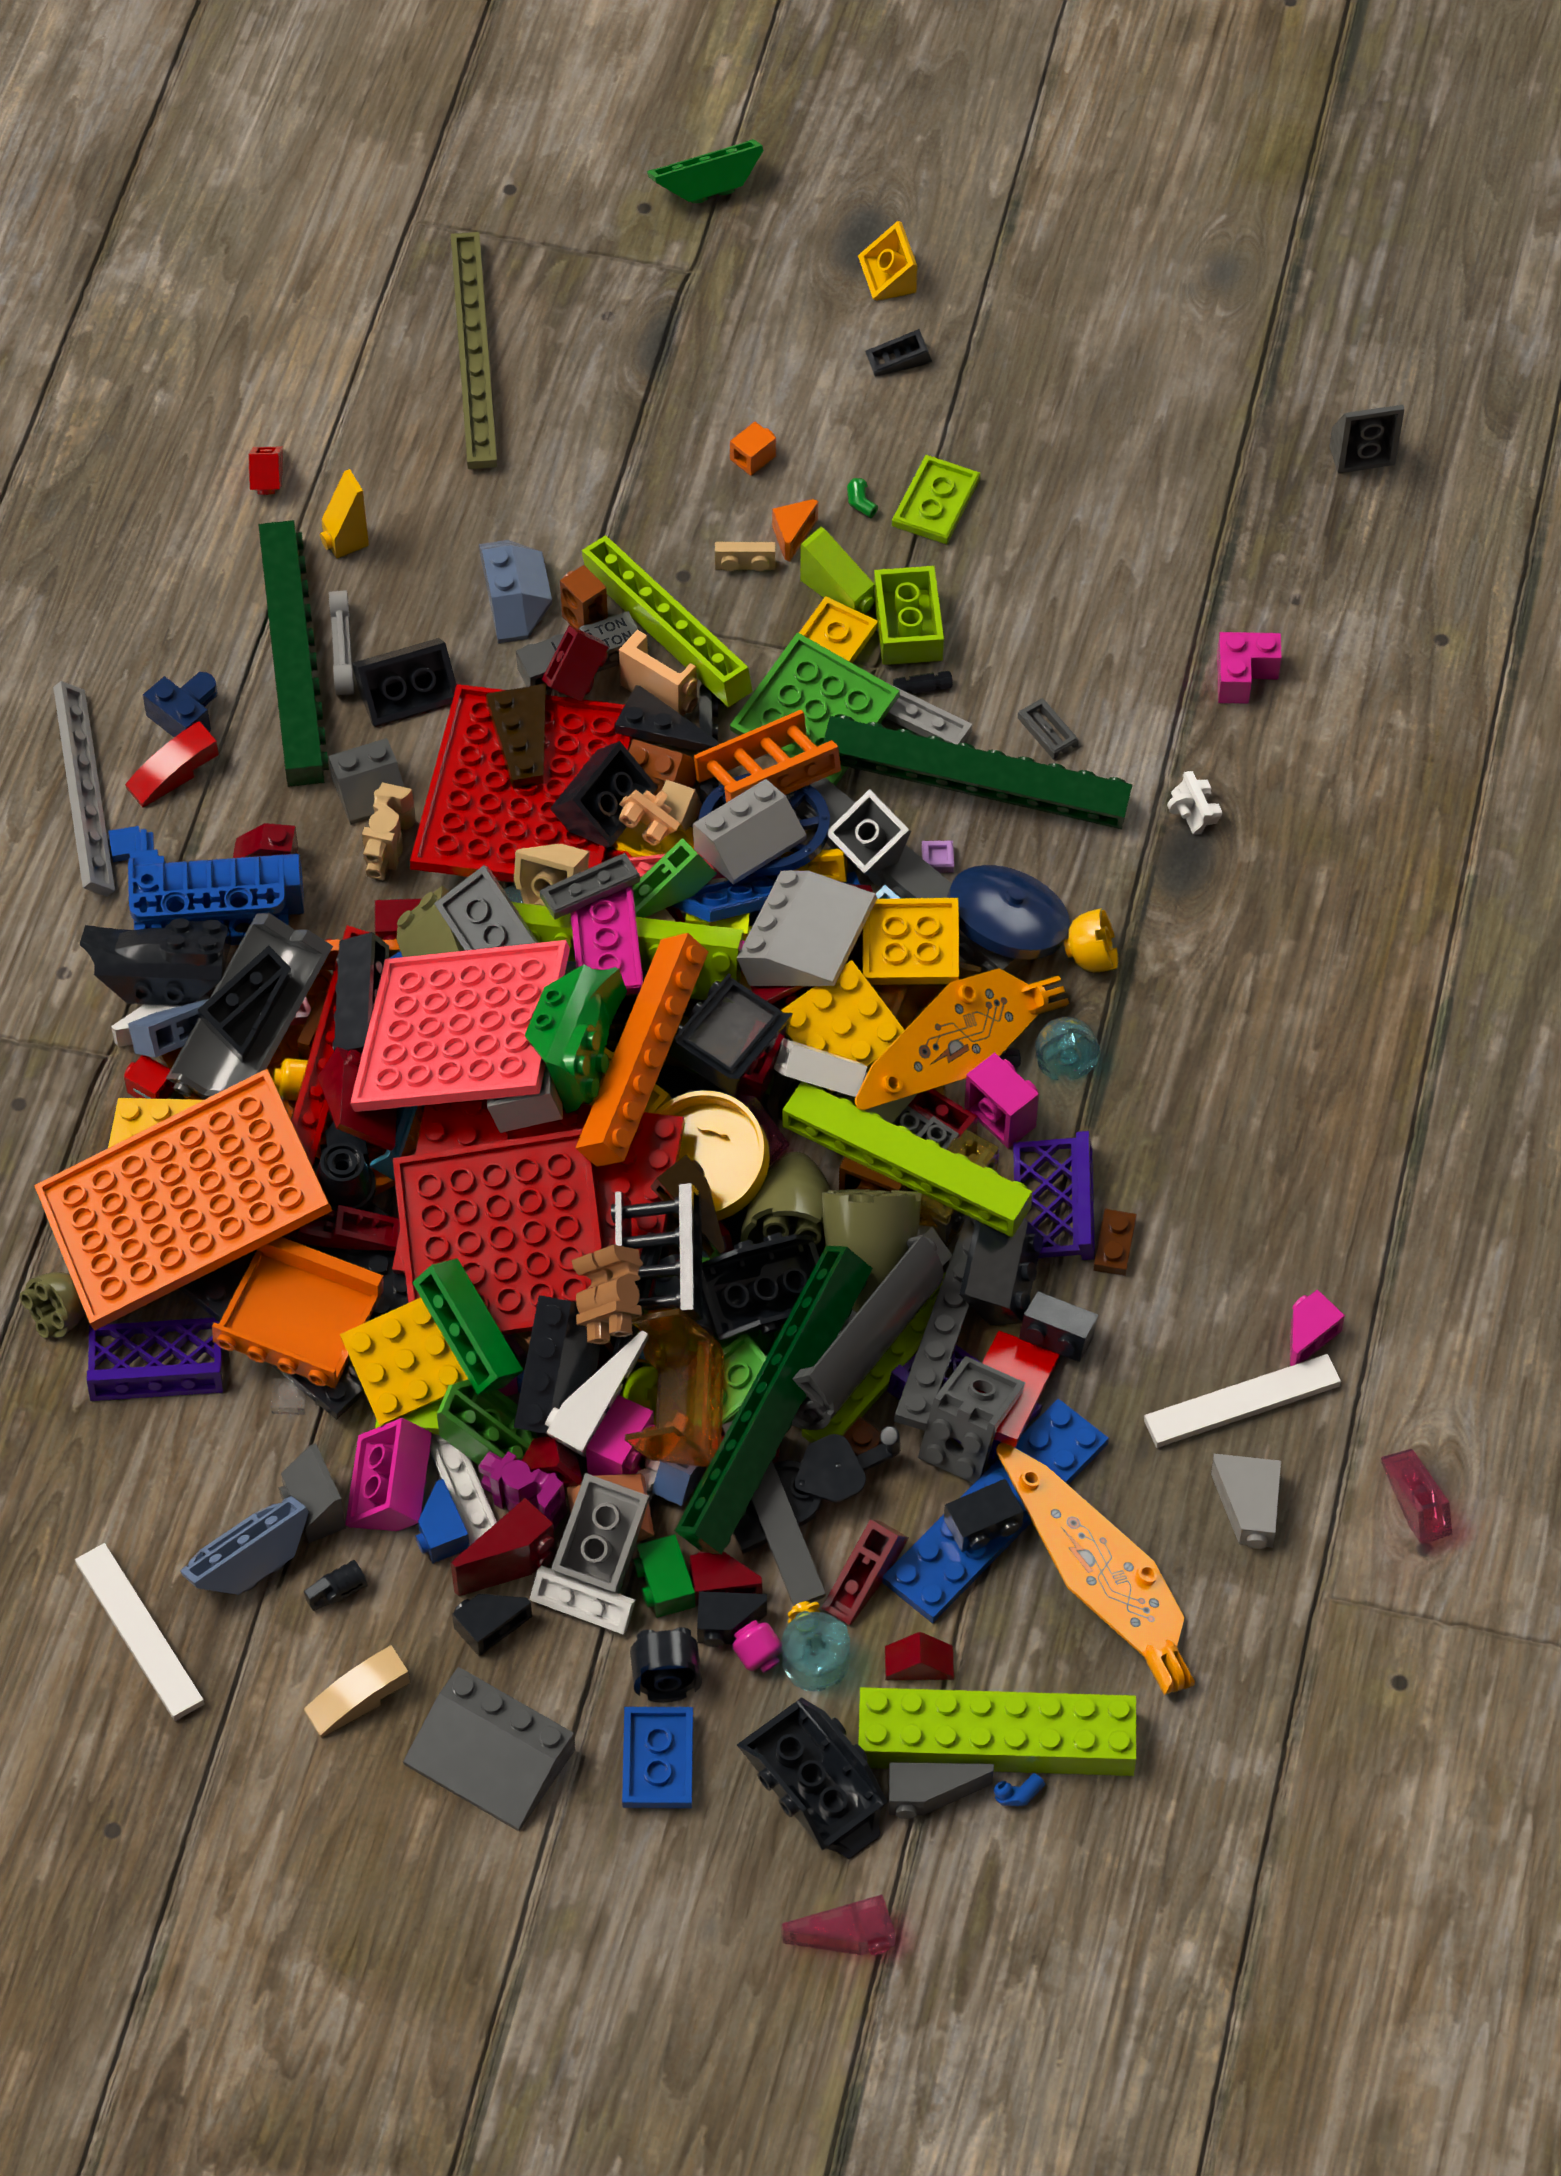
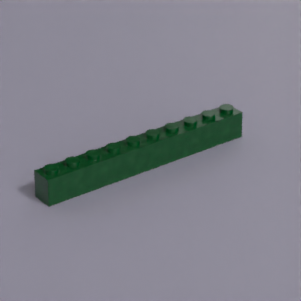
[258,520,329,787]
[823,715,1132,829]
[674,1245,873,1555]

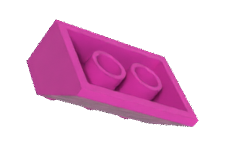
[345,1418,432,1531]

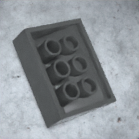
[403,1667,575,1831]

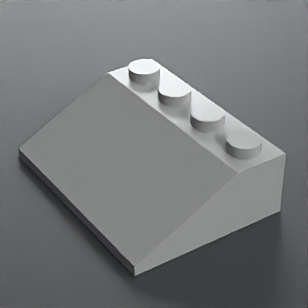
[737,870,877,986]

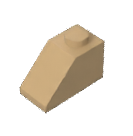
[662,780,702,832]

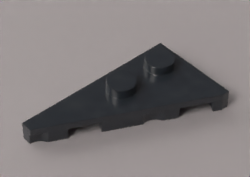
[615,685,719,752]

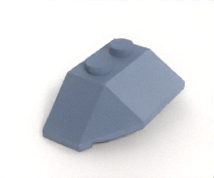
[478,540,552,643]
[180,1496,309,1595]

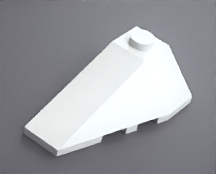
[545,1331,649,1458]

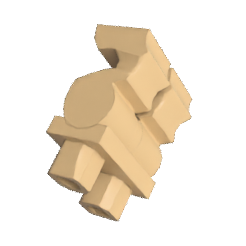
[362,782,416,880]

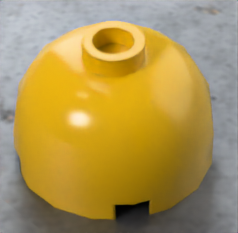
[1064,908,1118,973]

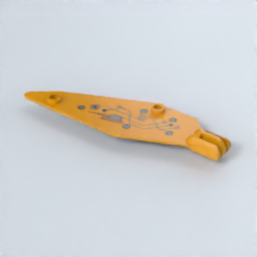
[855,968,1069,1110]
[996,1443,1195,1695]

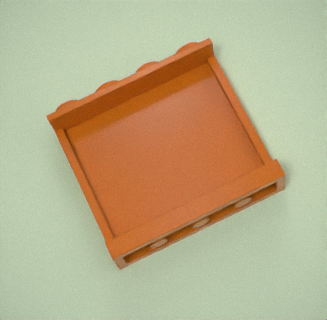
[212,1237,384,1388]

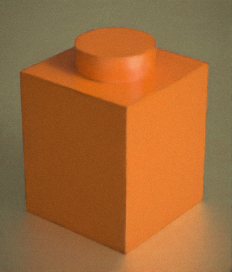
[730,421,776,476]

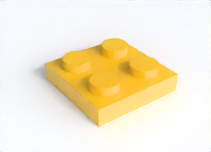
[799,596,878,663]

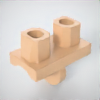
[619,790,680,846]

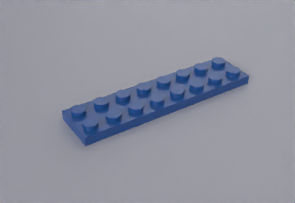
[882,1399,1109,1624]

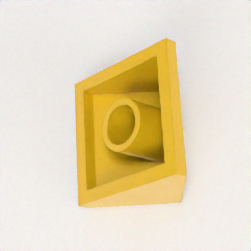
[858,221,917,301]

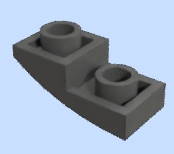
[892,1106,959,1150]

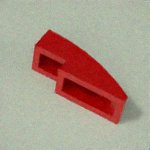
[125,721,219,808]

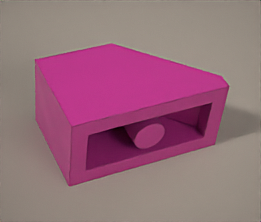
[1290,1289,1345,1366]

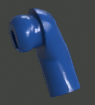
[994,1773,1045,1806]

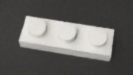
[529,1566,635,1634]

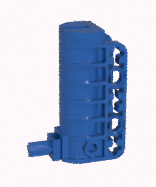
[128,829,304,945]

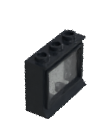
[670,973,793,1097]

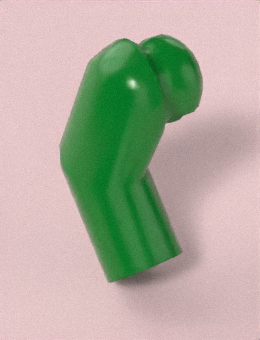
[847,478,878,518]

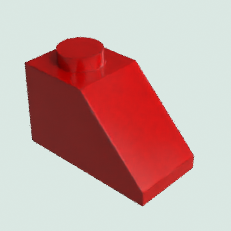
[248,446,283,495]

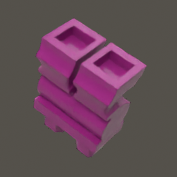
[478,1451,567,1531]

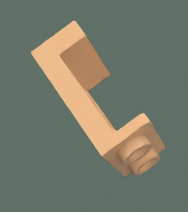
[619,630,698,716]

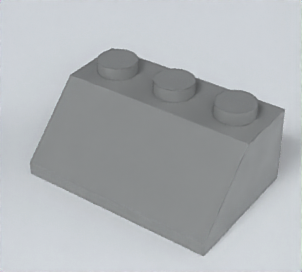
[693,779,807,884]

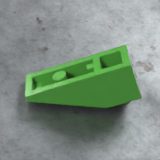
[632,838,717,918]

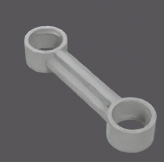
[329,590,354,696]

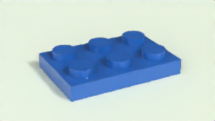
[622,1707,693,1808]

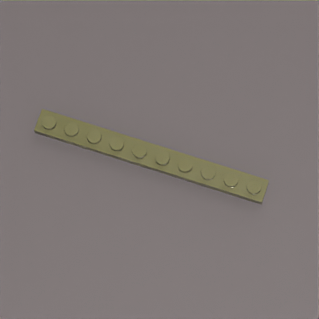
[451,232,497,469]

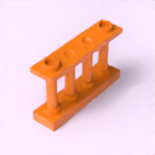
[694,710,841,803]

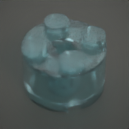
[781,1611,850,1692]

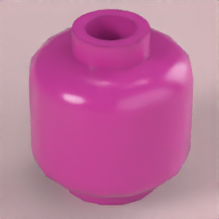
[733,1620,783,1673]

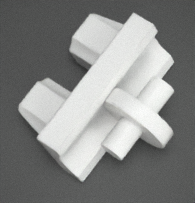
[1167,771,1222,835]

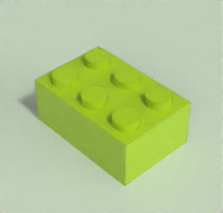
[874,566,944,665]

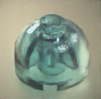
[1035,1017,1100,1080]

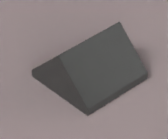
[827,789,911,875]

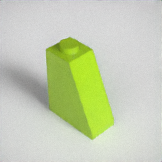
[800,527,875,613]

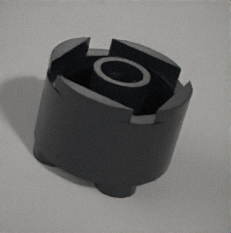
[630,1627,702,1703]

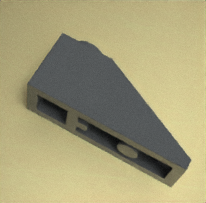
[889,1763,994,1819]

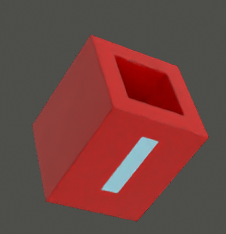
[124,1055,175,1099]

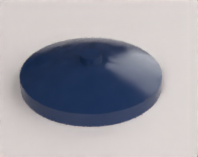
[947,865,1070,959]

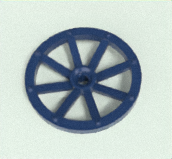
[699,773,830,876]

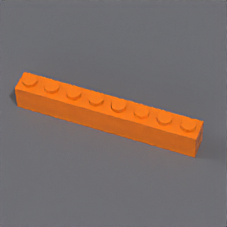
[575,933,708,1167]

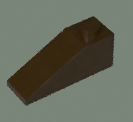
[650,1155,725,1259]

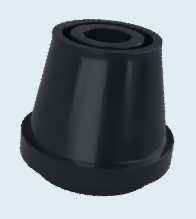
[314,1142,376,1210]

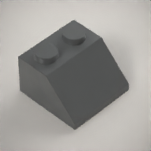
[328,738,404,825]
[278,1443,346,1543]

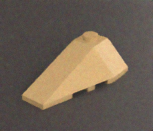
[514,844,589,906]

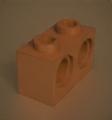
[560,565,608,629]

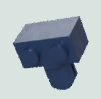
[143,672,218,737]

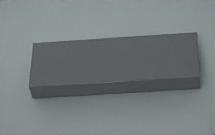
[539,853,640,920]

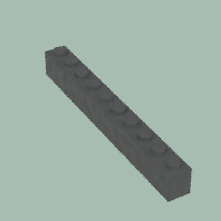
[785,778,1028,976]

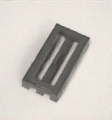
[1018,698,1079,760]

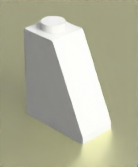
[774,1038,867,1097]

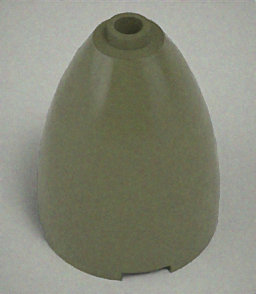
[740,1152,831,1257]
[822,1189,921,1312]

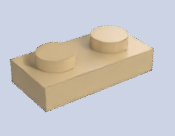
[715,542,775,571]

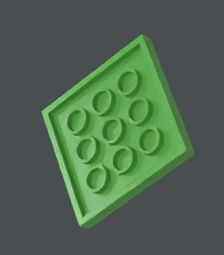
[730,632,900,786]

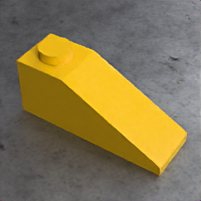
[320,469,369,559]

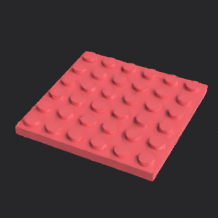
[350,940,570,1112]

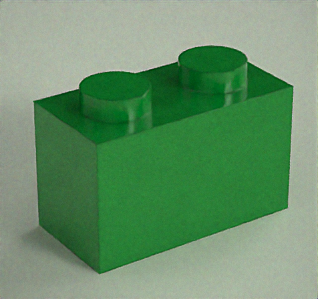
[632,1534,695,1618]

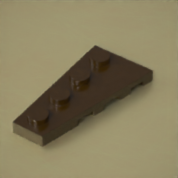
[486,684,546,789]

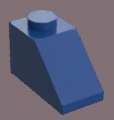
[415,1479,470,1564]

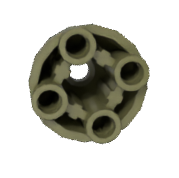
[20,1272,85,1338]

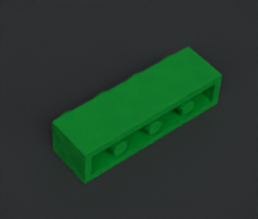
[412,1258,523,1395]

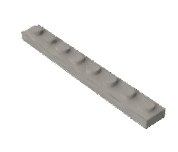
[53,681,115,897]

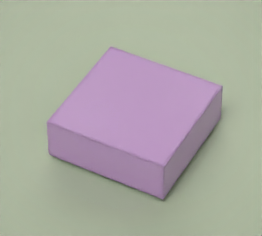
[921,840,954,873]

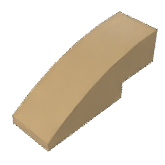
[304,1645,410,1738]

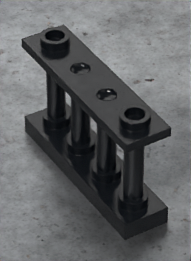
[611,1183,703,1327]

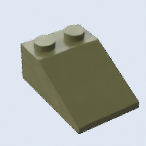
[396,885,465,957]

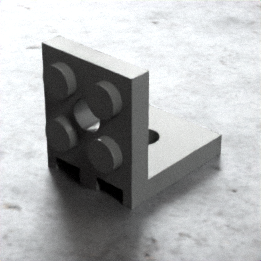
[918,1356,1025,1483]

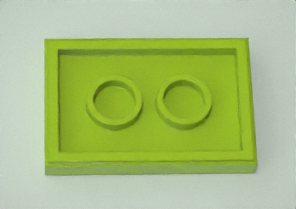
[892,455,981,545]

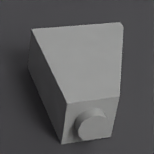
[1211,1454,1281,1549]

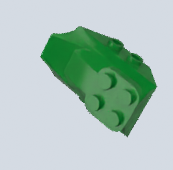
[525,965,627,1114]

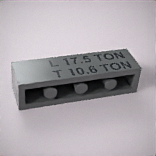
[516,611,638,690]

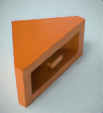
[772,499,818,562]

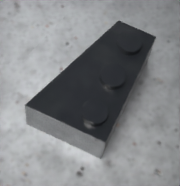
[198,945,291,1063]

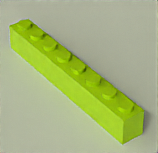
[581,535,753,707]
[783,1081,1032,1238]

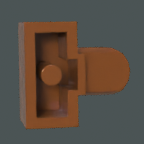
[629,739,696,796]

